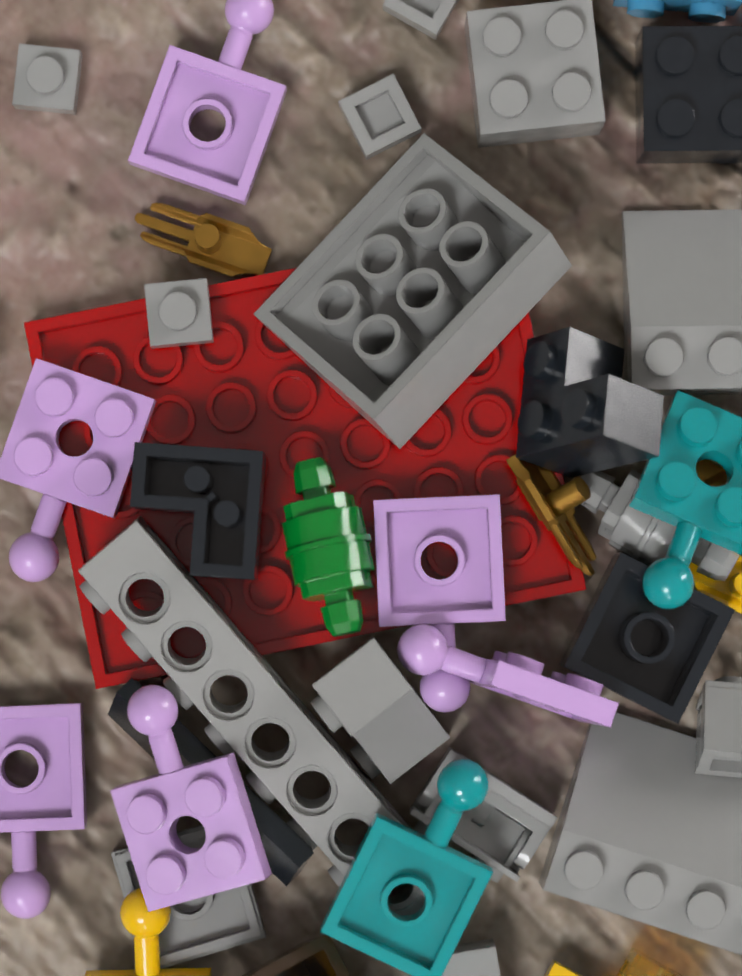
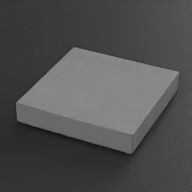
[111,824,267,969]

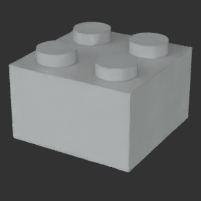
[464,0,606,148]

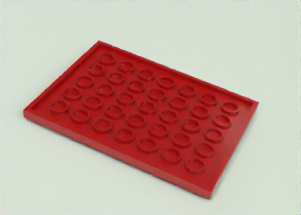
[24,267,586,689]

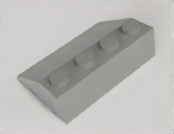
[254,133,572,449]
[622,209,742,395]
[539,712,742,955]

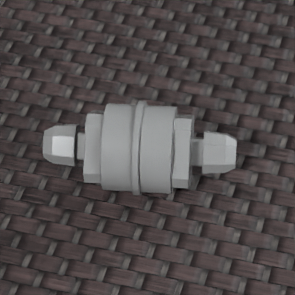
[581,469,740,581]

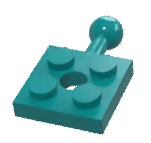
[629,390,742,609]
[320,759,493,976]

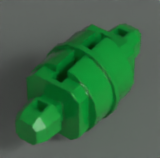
[282,457,375,637]

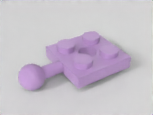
[128,0,287,205]
[0,358,156,582]
[373,494,506,712]
[397,624,619,728]
[110,685,272,912]
[0,703,87,919]

